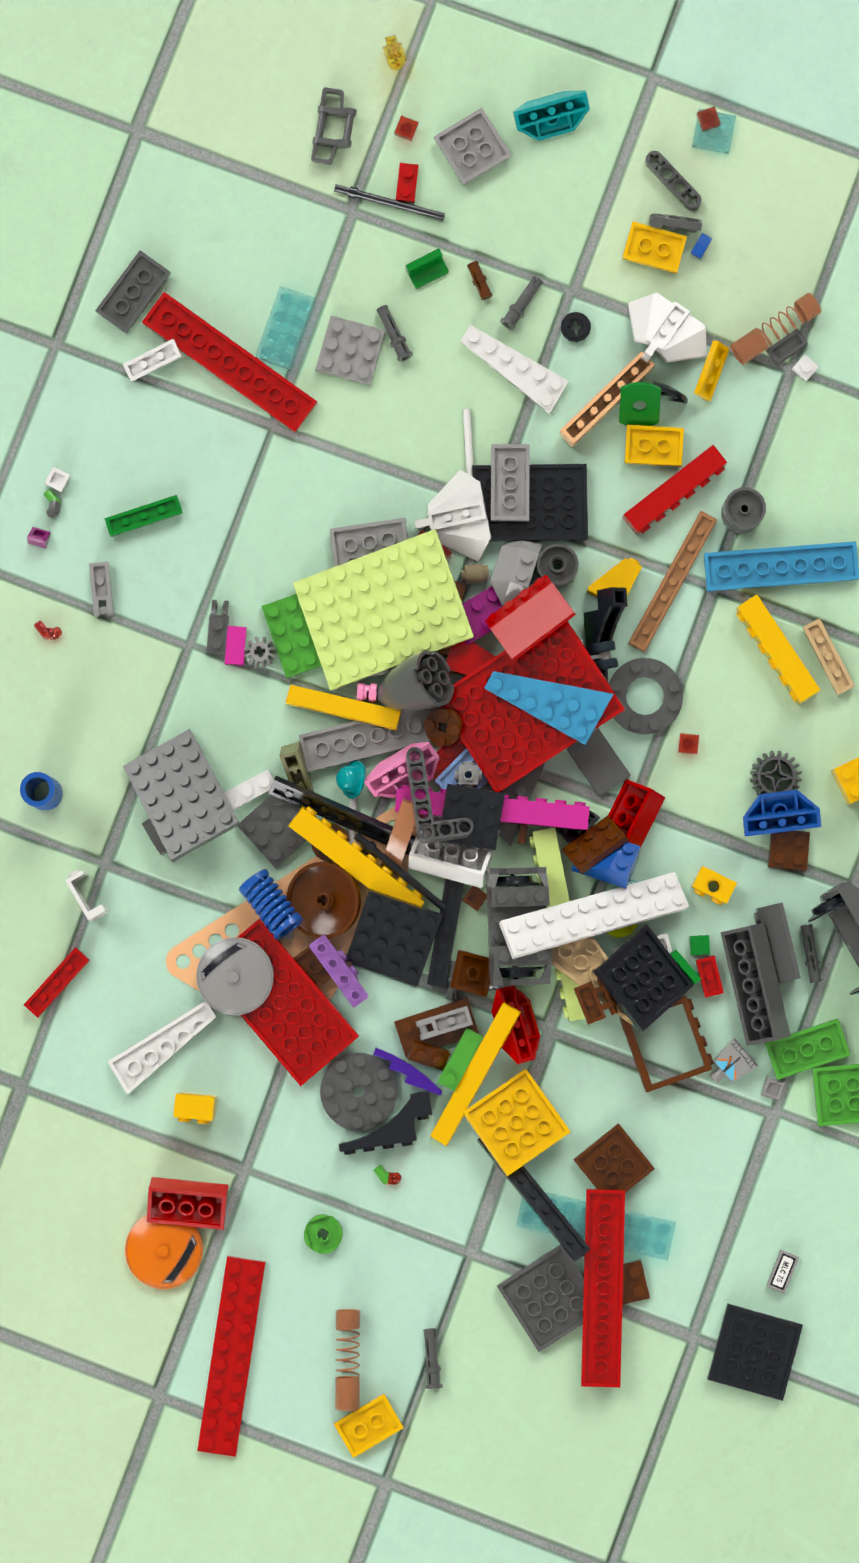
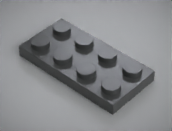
[95,250,171,334]

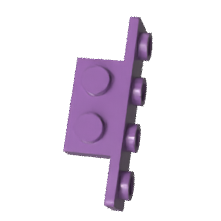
[309,935,369,1007]

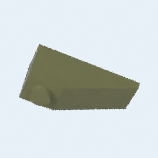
[279,742,314,792]

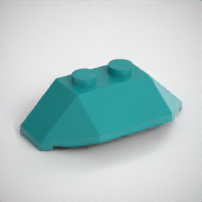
[513,90,590,141]

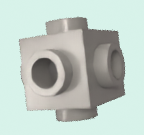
[455,762,482,788]

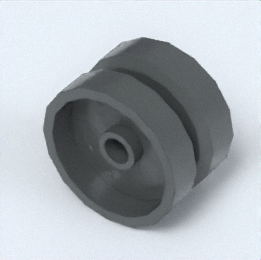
[721,487,766,534]
[536,543,579,589]

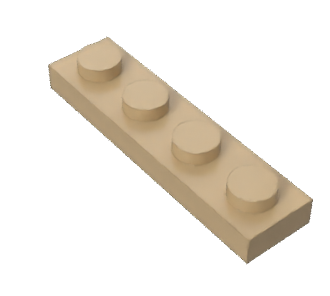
[802,618,855,695]

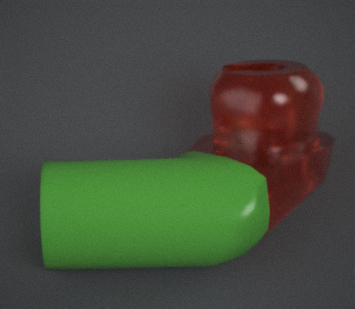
[373,1164,402,1185]

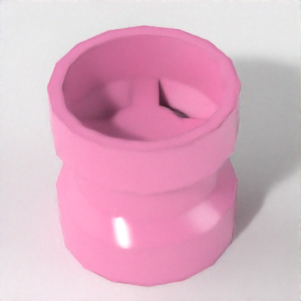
[357,682,377,702]

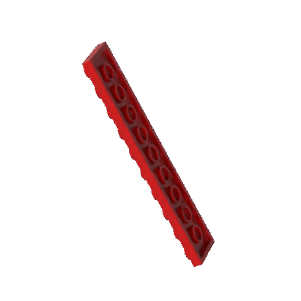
[142,292,318,433]
[581,1189,625,1388]
[197,1256,266,1457]

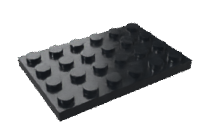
[472,464,588,542]

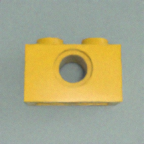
[691,866,737,906]

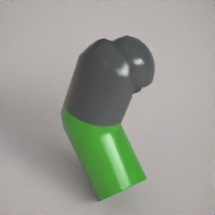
[43,489,61,518]

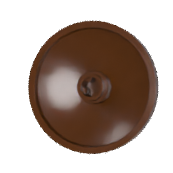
[286,862,361,939]

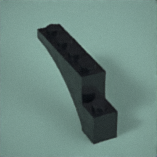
[584,587,628,681]
[339,1091,432,1155]

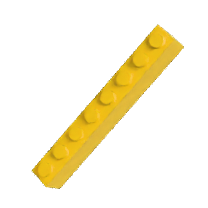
[288,806,425,906]

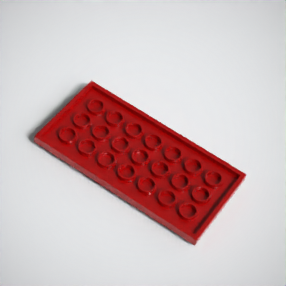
[238,918,360,1086]

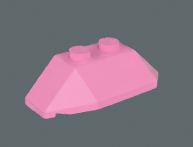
[364,742,439,798]

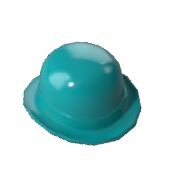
[336,761,366,799]

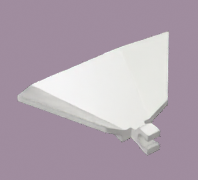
[628,293,707,363]
[415,470,491,562]

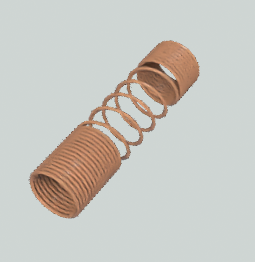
[730,293,821,365]
[335,1309,360,1411]

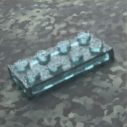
[255,286,316,370]

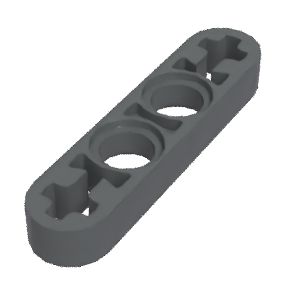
[645,151,701,211]

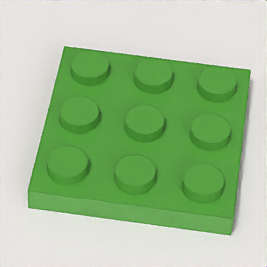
[812,1064,859,1126]

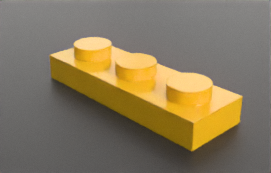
[694,340,730,401]

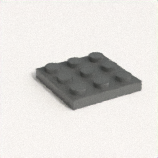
[238,795,306,868]

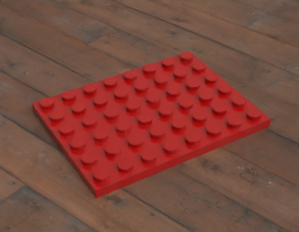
[440,621,626,792]

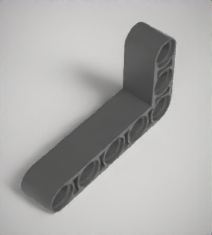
[405,747,474,843]

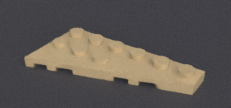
[551,936,633,1025]

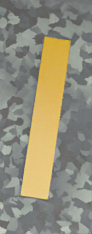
[285,685,401,730]

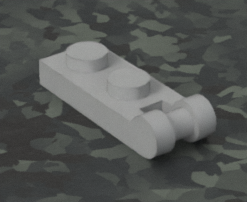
[89,561,114,617]
[415,1006,473,1040]

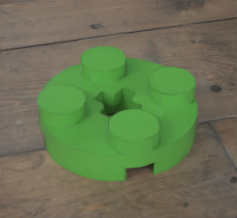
[304,1214,343,1254]

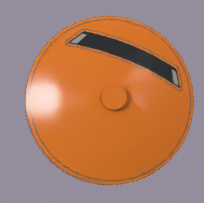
[125,1215,203,1289]

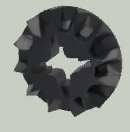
[561,312,591,343]

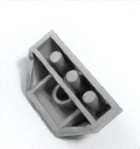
[490,540,543,606]

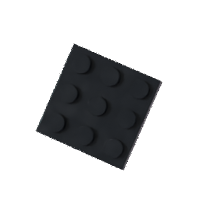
[440,784,505,851]

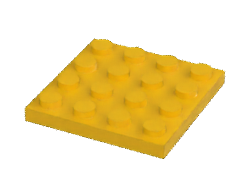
[463,1069,571,1177]

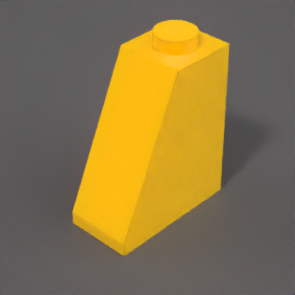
[586,558,642,598]

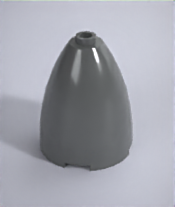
[376,650,454,711]

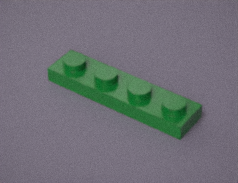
[104,495,183,537]

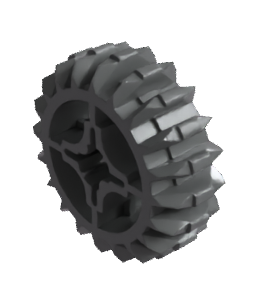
[750,751,802,795]

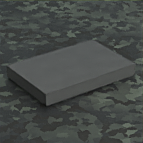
[567,728,631,797]

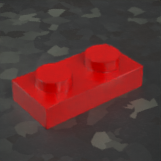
[396,163,419,203]
[695,956,724,998]

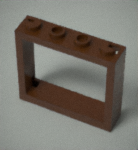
[620,996,714,1093]

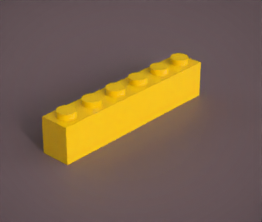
[736,594,821,704]

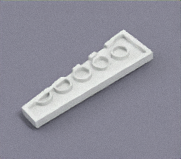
[461,325,569,414]
[107,1001,217,1094]

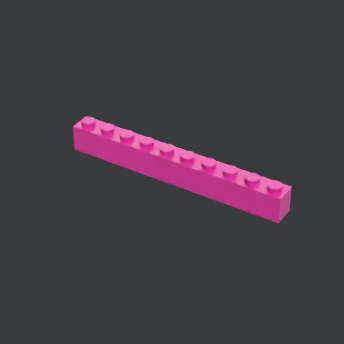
[395,785,590,830]

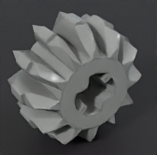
[244,637,276,669]

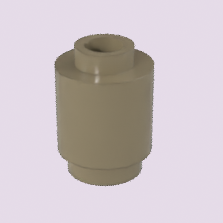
[461,563,489,584]

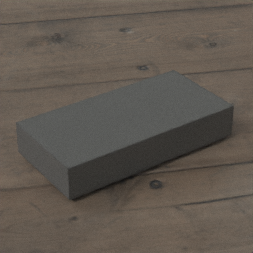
[766,328,808,366]

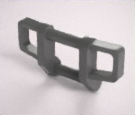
[311,87,357,165]

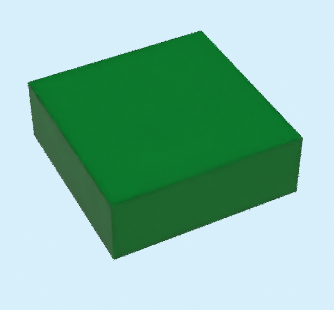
[689,935,710,955]

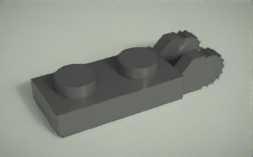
[649,213,702,233]
[206,600,229,654]

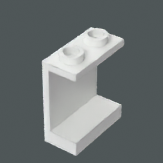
[65,870,109,921]

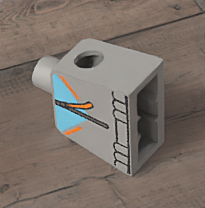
[710,1038,758,1084]

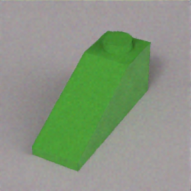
[438,1027,484,1091]

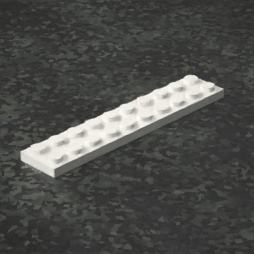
[499,872,689,959]

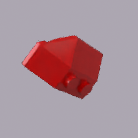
[491,985,540,1064]

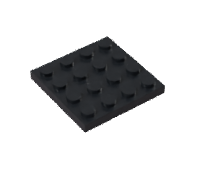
[345,889,443,986]
[593,925,694,1033]
[707,1303,803,1401]

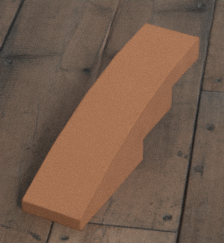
[380,798,419,875]

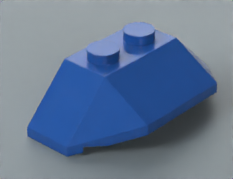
[743,790,821,837]

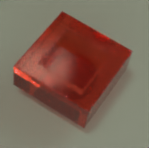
[696,106,721,132]
[394,115,419,141]
[678,733,699,755]

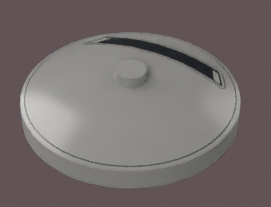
[196,937,274,1015]

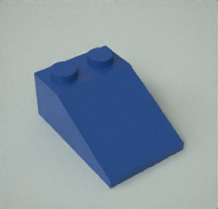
[571,842,641,889]

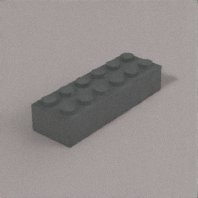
[720,923,791,1046]

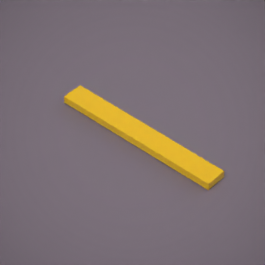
[430,1002,521,1146]

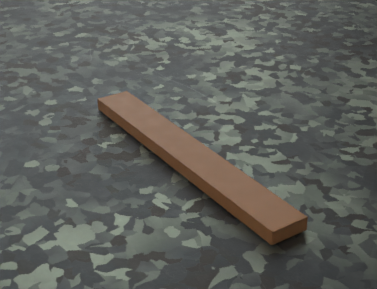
[628,511,717,653]

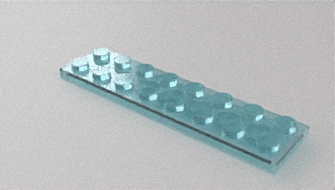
[516,1192,676,1261]

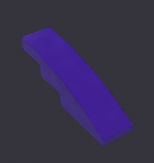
[373,1047,442,1095]

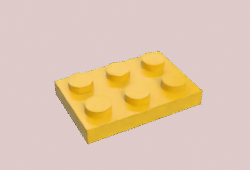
[622,221,687,274]
[624,425,684,467]
[334,1393,404,1458]

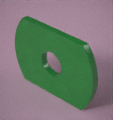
[619,382,661,426]

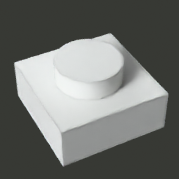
[792,355,819,382]
[44,467,71,493]

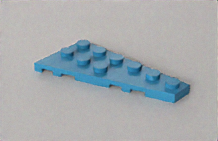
[485,671,614,745]

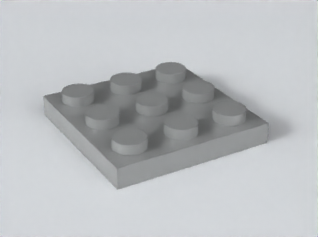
[434,108,512,186]
[315,316,386,386]

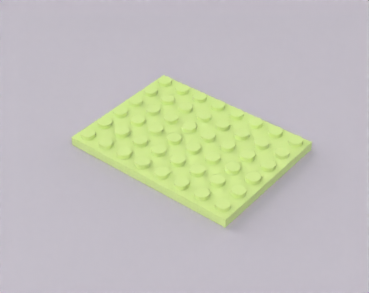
[293,529,474,691]

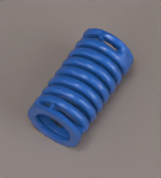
[20,772,63,811]
[239,869,303,940]

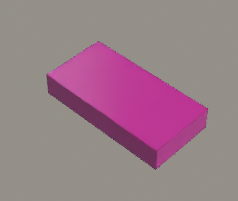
[225,626,247,666]

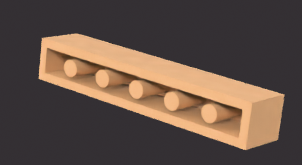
[559,352,655,448]

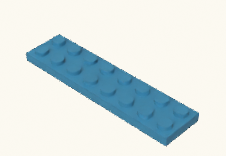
[703,541,859,592]

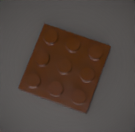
[573,1123,655,1193]

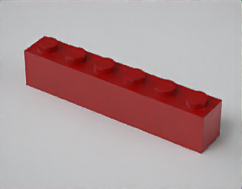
[622,445,727,535]

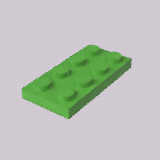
[261,594,322,678]
[764,1018,850,1080]

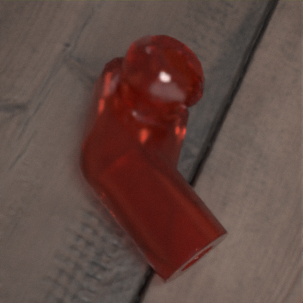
[34,620,62,640]

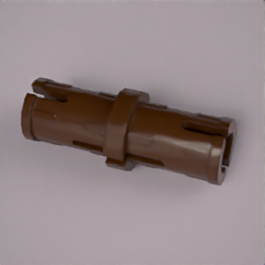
[467,261,493,300]

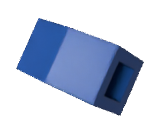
[691,233,712,259]

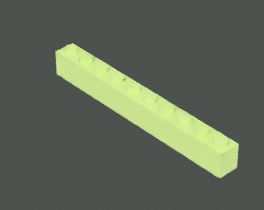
[529,827,585,1021]

